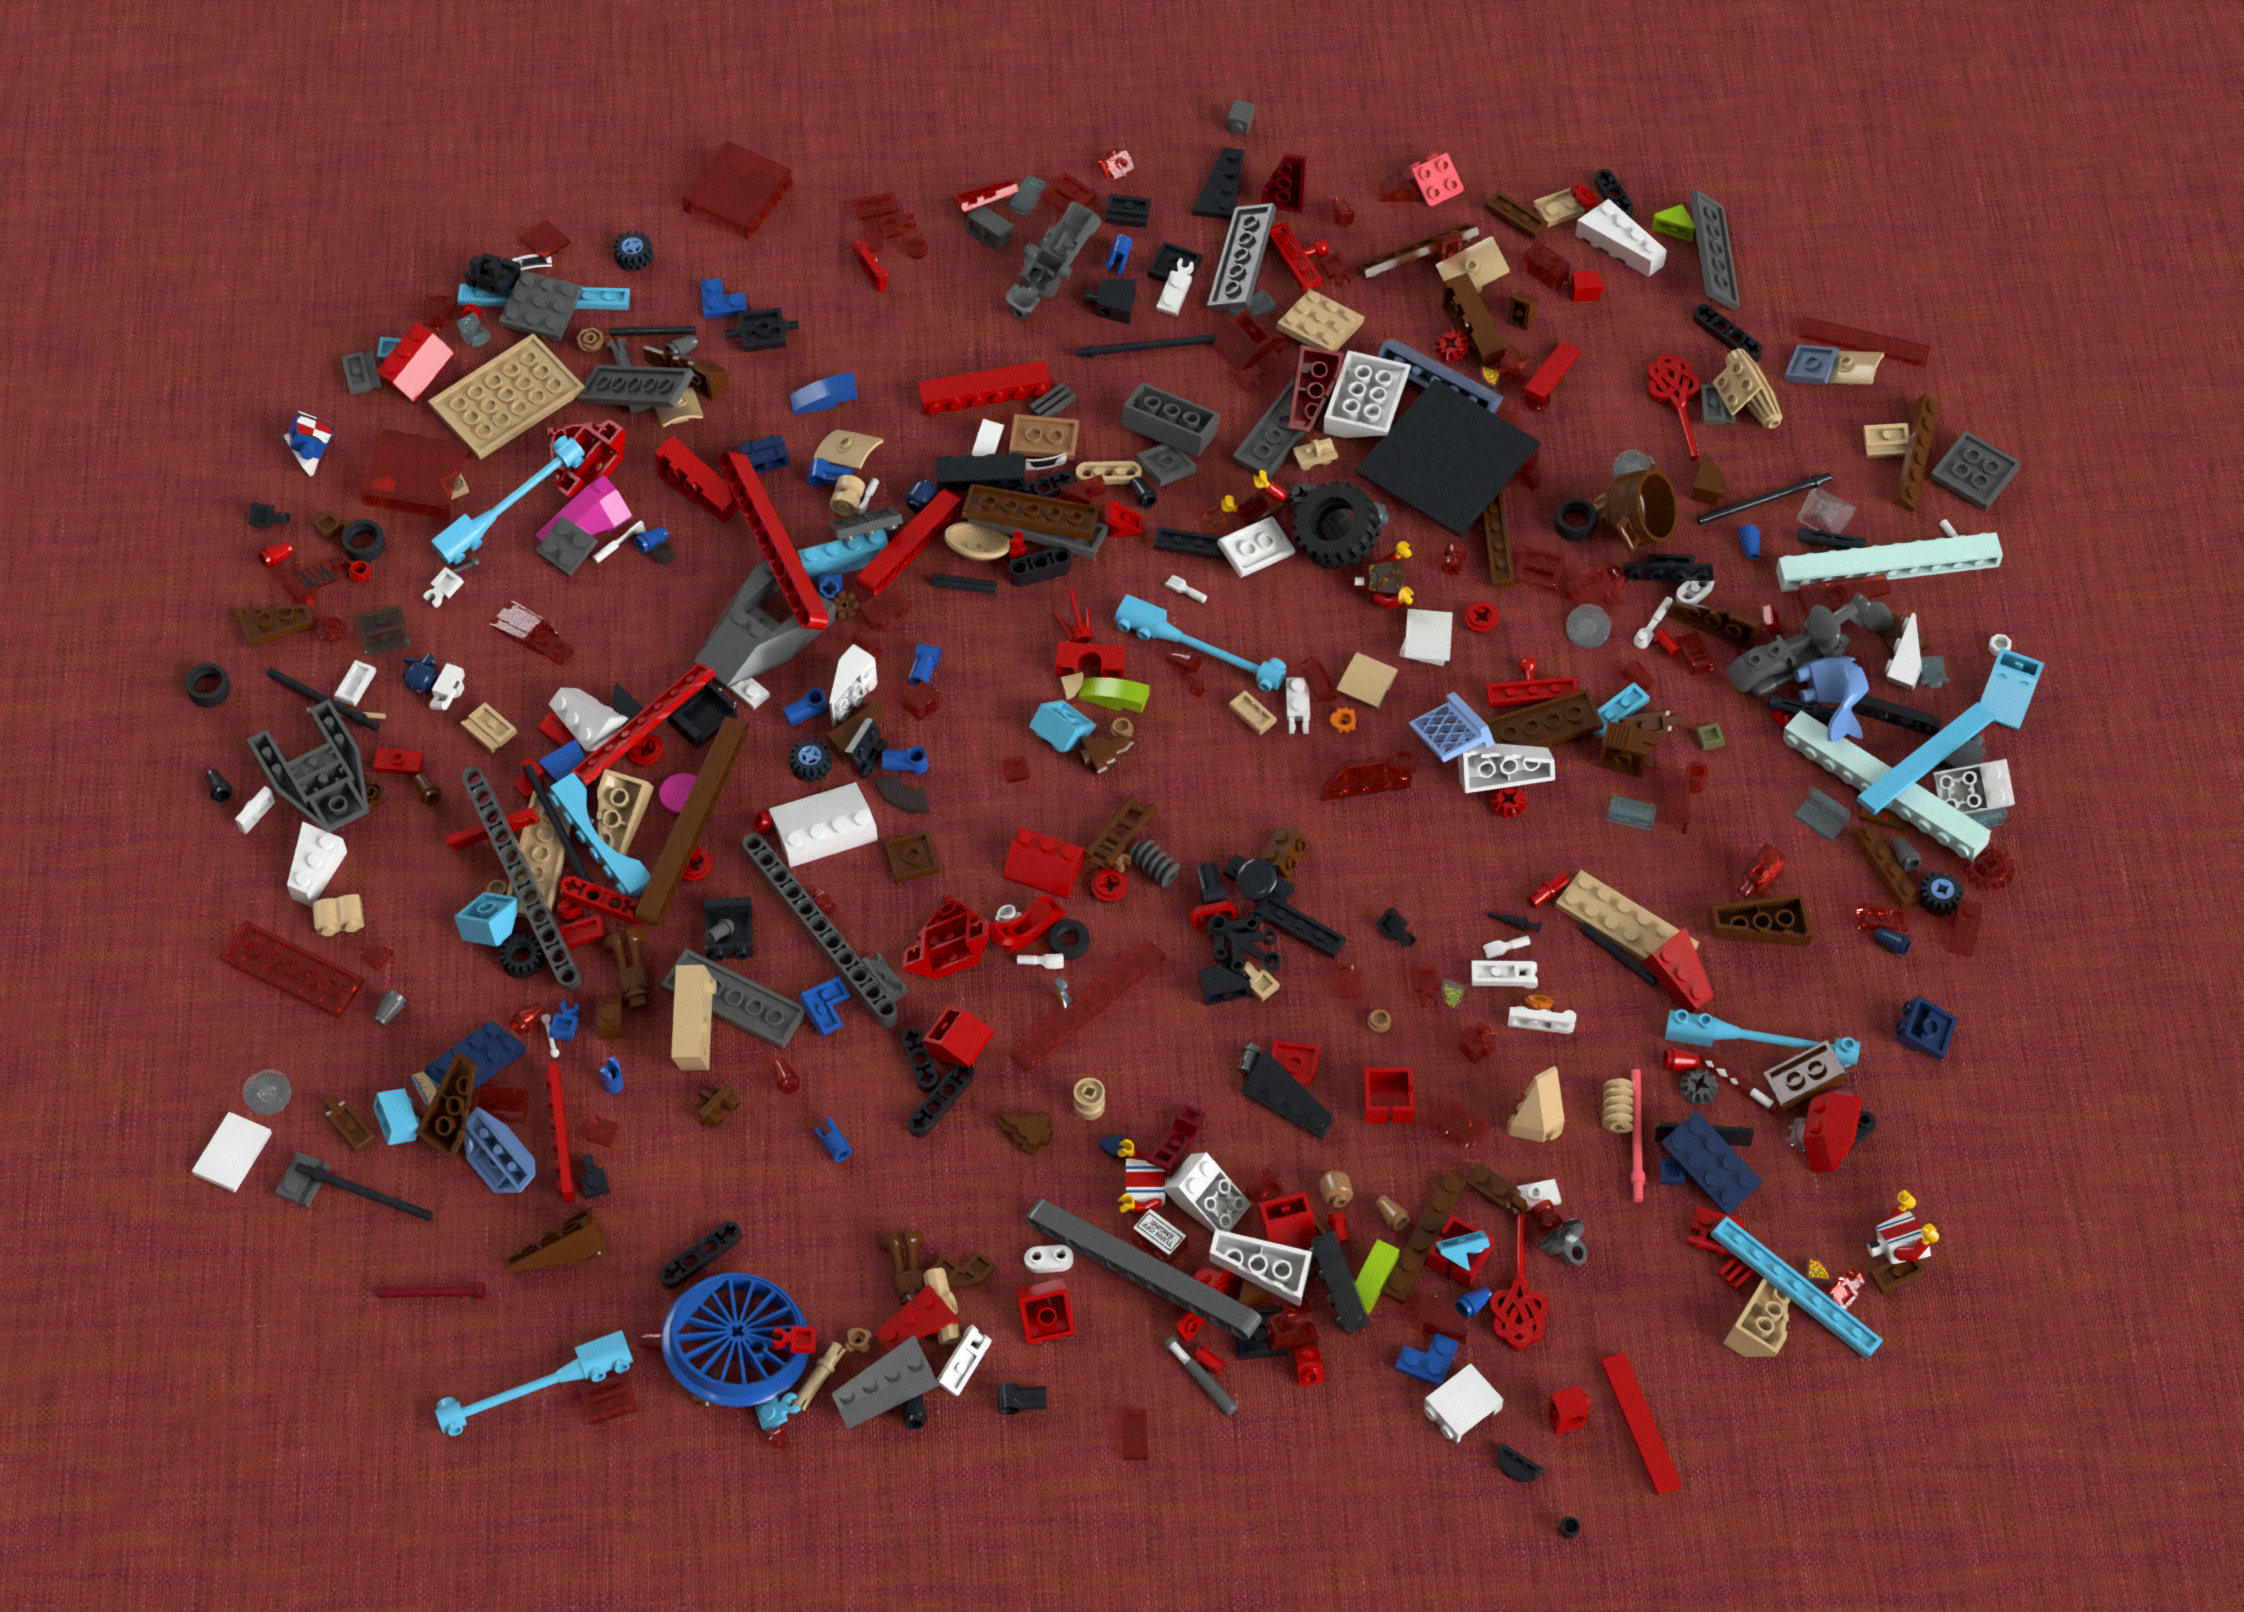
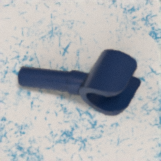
[403,653,437,667]

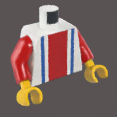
[1118,1139,1172,1215]
[1867,1190,1939,1264]

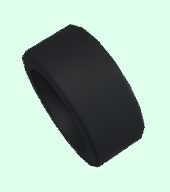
[1554,498,1597,542]
[341,519,386,562]
[185,663,231,708]

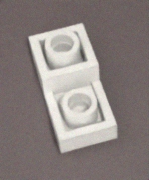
[971,419,1004,456]

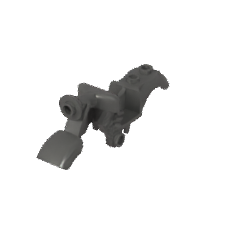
[1006,201,1102,321]
[1727,592,1895,698]

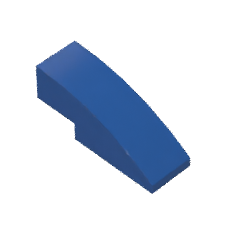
[790,371,857,415]

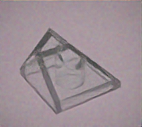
[1796,487,1857,534]

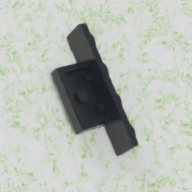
[1623,554,1714,582]
[1654,1122,1754,1146]

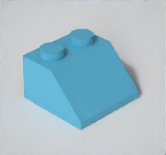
[1029,700,1097,752]
[454,892,520,946]

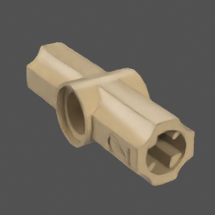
[923,1268,962,1345]

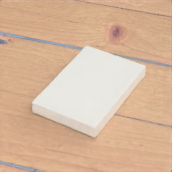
[1217,516,1296,578]
[1404,609,1452,661]
[192,1112,272,1193]

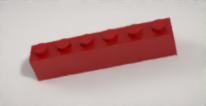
[918,360,1051,415]

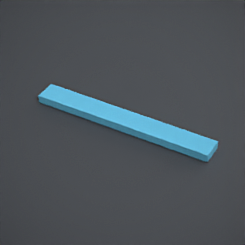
[457,284,630,310]
[1857,702,1995,815]
[1710,1216,1883,1360]

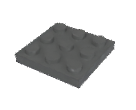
[499,271,583,341]
[1930,430,2022,511]
[827,506,903,542]

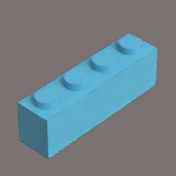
[798,528,889,582]

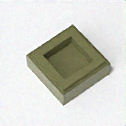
[1696,723,1725,751]

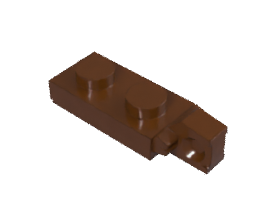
[1619,710,1684,734]
[322,1094,376,1153]
[1465,1162,1529,1213]

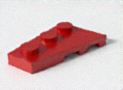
[952,179,1018,212]
[874,1284,961,1352]

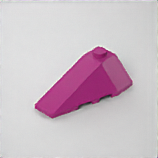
[535,475,633,543]

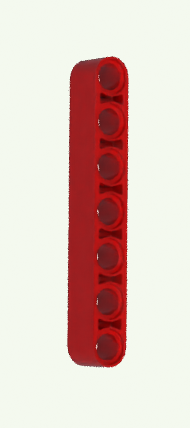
[856,489,965,596]

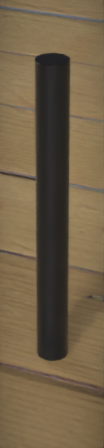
[609,326,696,336]
[1579,923,1658,986]

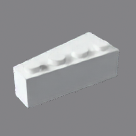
[1575,199,1667,277]
[1457,740,1555,793]
[1210,1229,1312,1307]

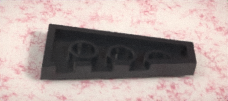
[1192,147,1244,220]
[1240,1050,1335,1139]

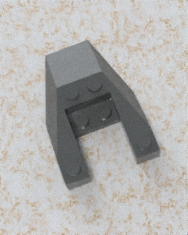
[694,559,835,689]
[246,699,369,833]

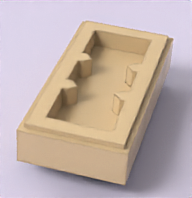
[1229,690,1277,735]

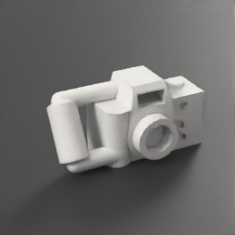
[430,663,465,710]

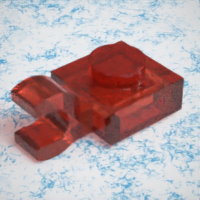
[1826,1269,1867,1310]

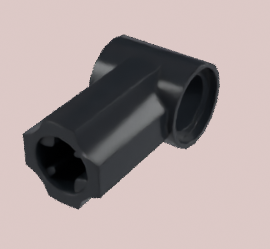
[1197,862,1227,905]
[997,1383,1047,1415]

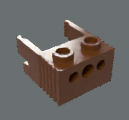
[1597,721,1660,778]

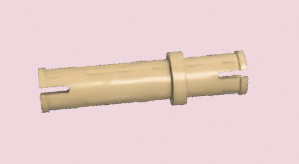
[791,1342,846,1412]

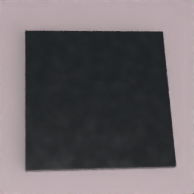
[1355,379,1541,538]

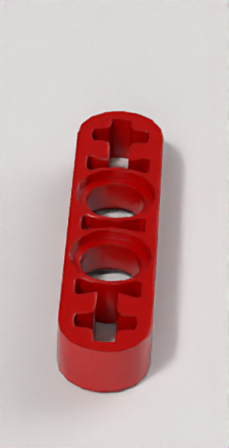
[560,876,643,925]

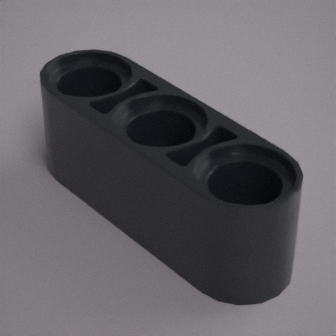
[1009,547,1072,587]

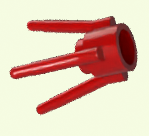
[1053,587,1093,644]

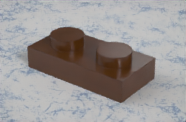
[1869,1259,1925,1295]

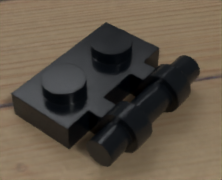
[845,718,888,778]

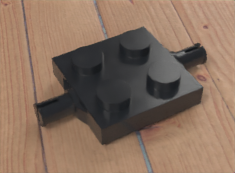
[725,308,799,352]

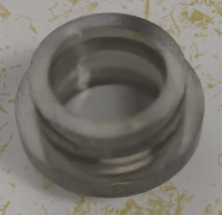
[653,542,676,564]

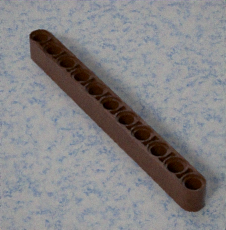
[635,716,749,926]

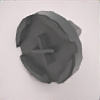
[1540,1218,1587,1266]

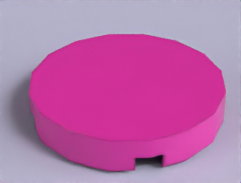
[659,773,697,815]

